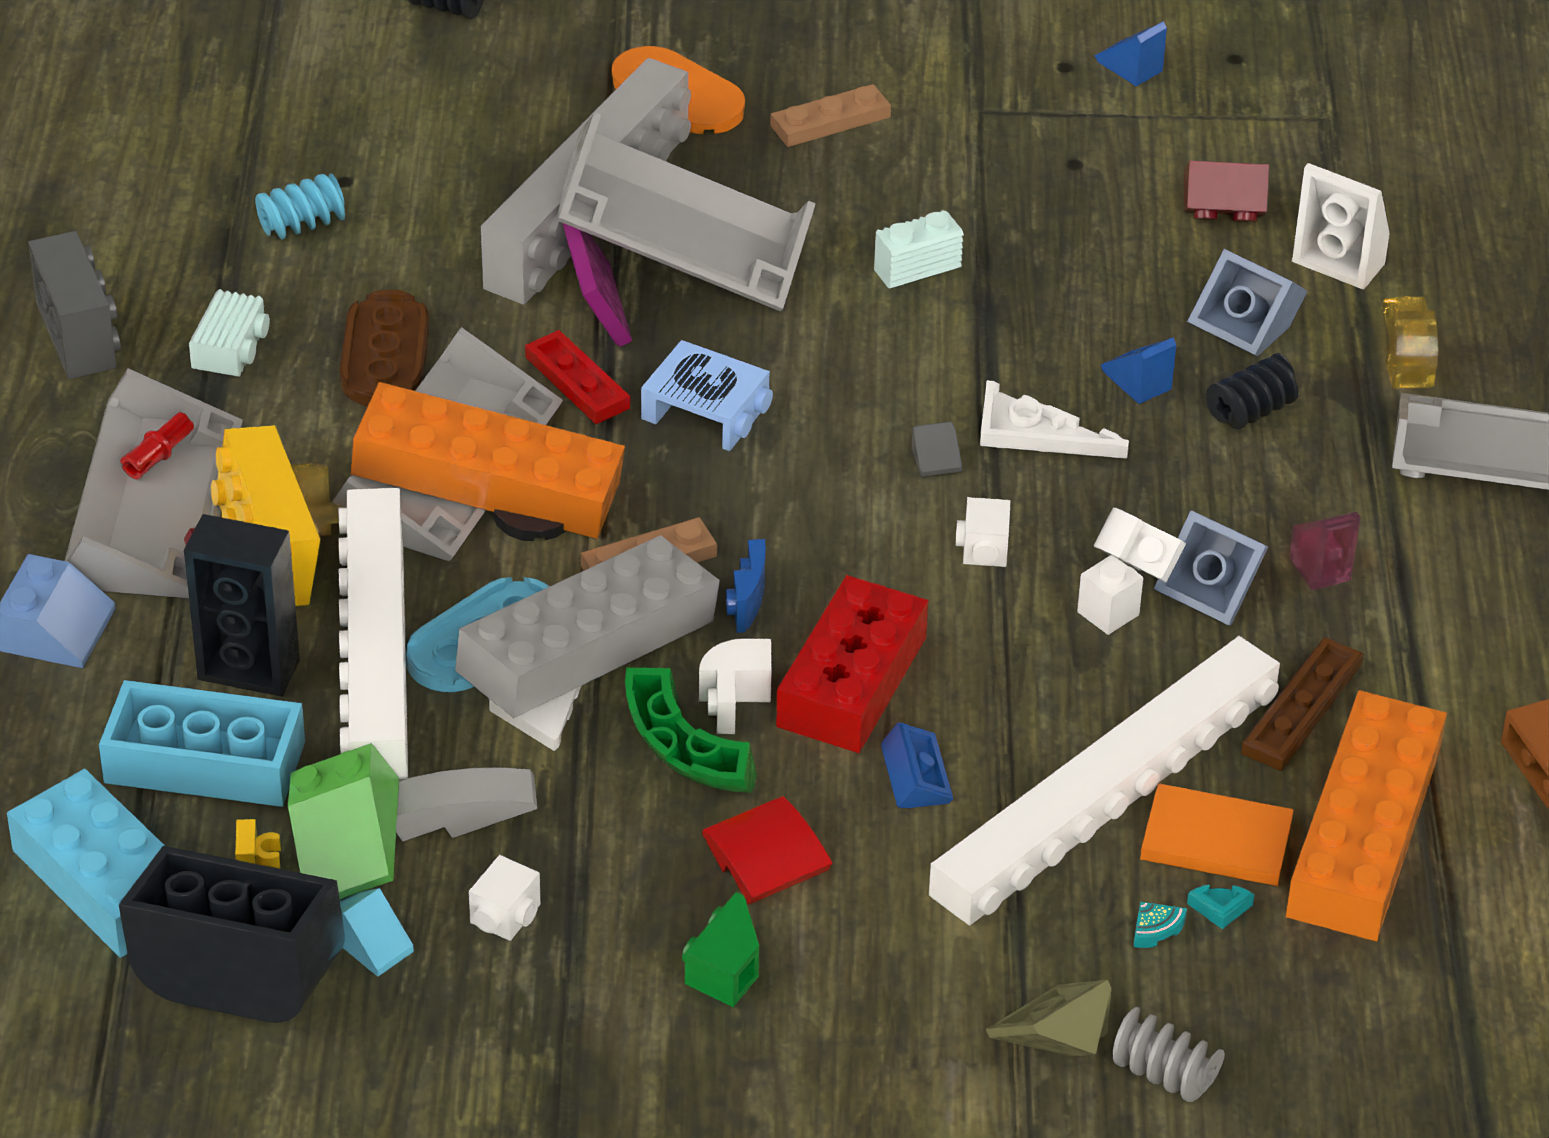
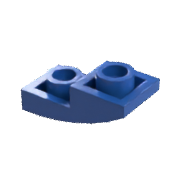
[725,539,766,633]

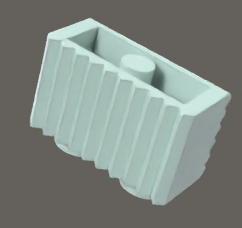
[874,210,964,289]
[189,289,269,377]

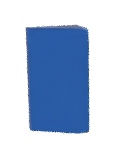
[881,722,953,808]

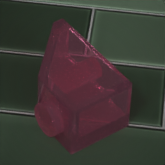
[1289,512,1361,590]

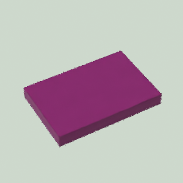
[562,223,632,347]

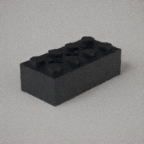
[184,514,300,697]

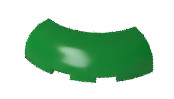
[625,668,757,793]

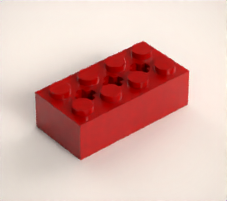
[776,575,929,754]

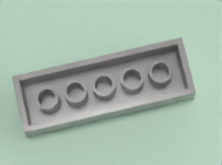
[455,535,719,719]

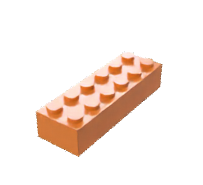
[351,382,625,539]
[1286,690,1447,942]

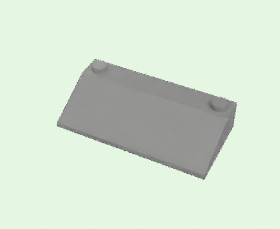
[557,112,816,312]
[328,327,563,562]
[65,368,243,598]
[1392,393,1549,490]

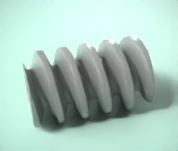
[1113,1007,1225,1102]

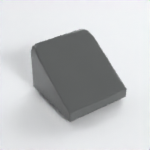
[911,422,962,477]

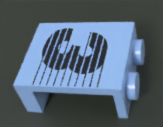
[641,340,773,451]

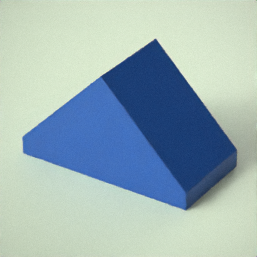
[1094,21,1167,86]
[1100,337,1176,404]

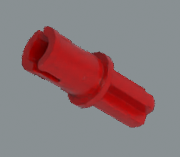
[120,412,194,480]

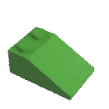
[288,743,399,899]

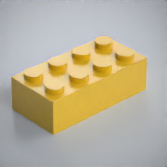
[211,425,320,606]

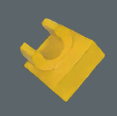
[235,819,281,869]

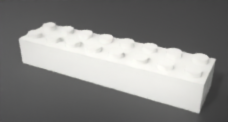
[339,488,408,781]

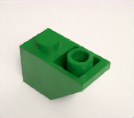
[682,892,759,1007]

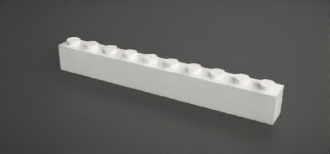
[929,636,1280,926]

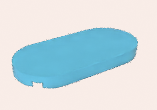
[406,577,550,692]

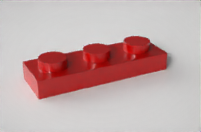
[525,330,630,424]

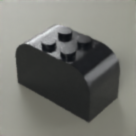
[118,846,345,1023]

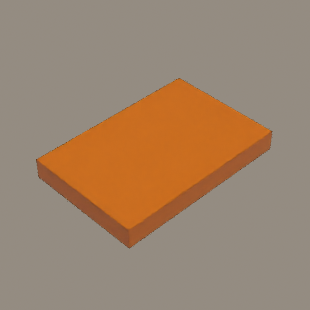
[1140,783,1294,886]

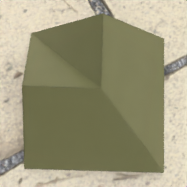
[986,980,1112,1056]

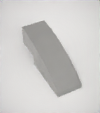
[396,768,537,842]

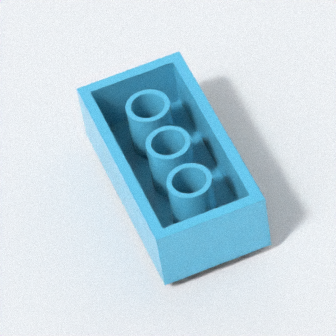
[99,680,305,807]
[7,769,165,958]

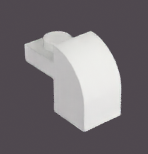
[1094,507,1186,582]
[699,639,771,734]

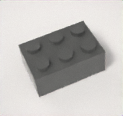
[28,231,121,380]

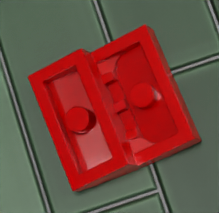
[702,796,833,905]

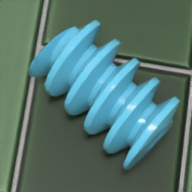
[255,173,345,240]

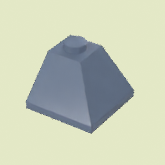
[1154,511,1268,626]

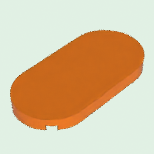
[612,46,745,134]

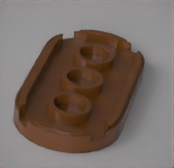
[340,290,429,407]

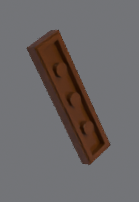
[1241,637,1364,771]

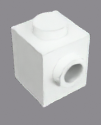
[956,497,1010,567]
[1077,555,1143,635]
[469,855,540,941]

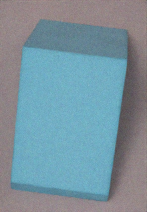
[340,888,414,977]

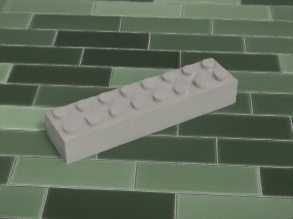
[481,58,691,305]

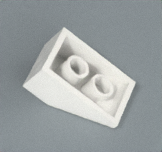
[1292,163,1390,290]

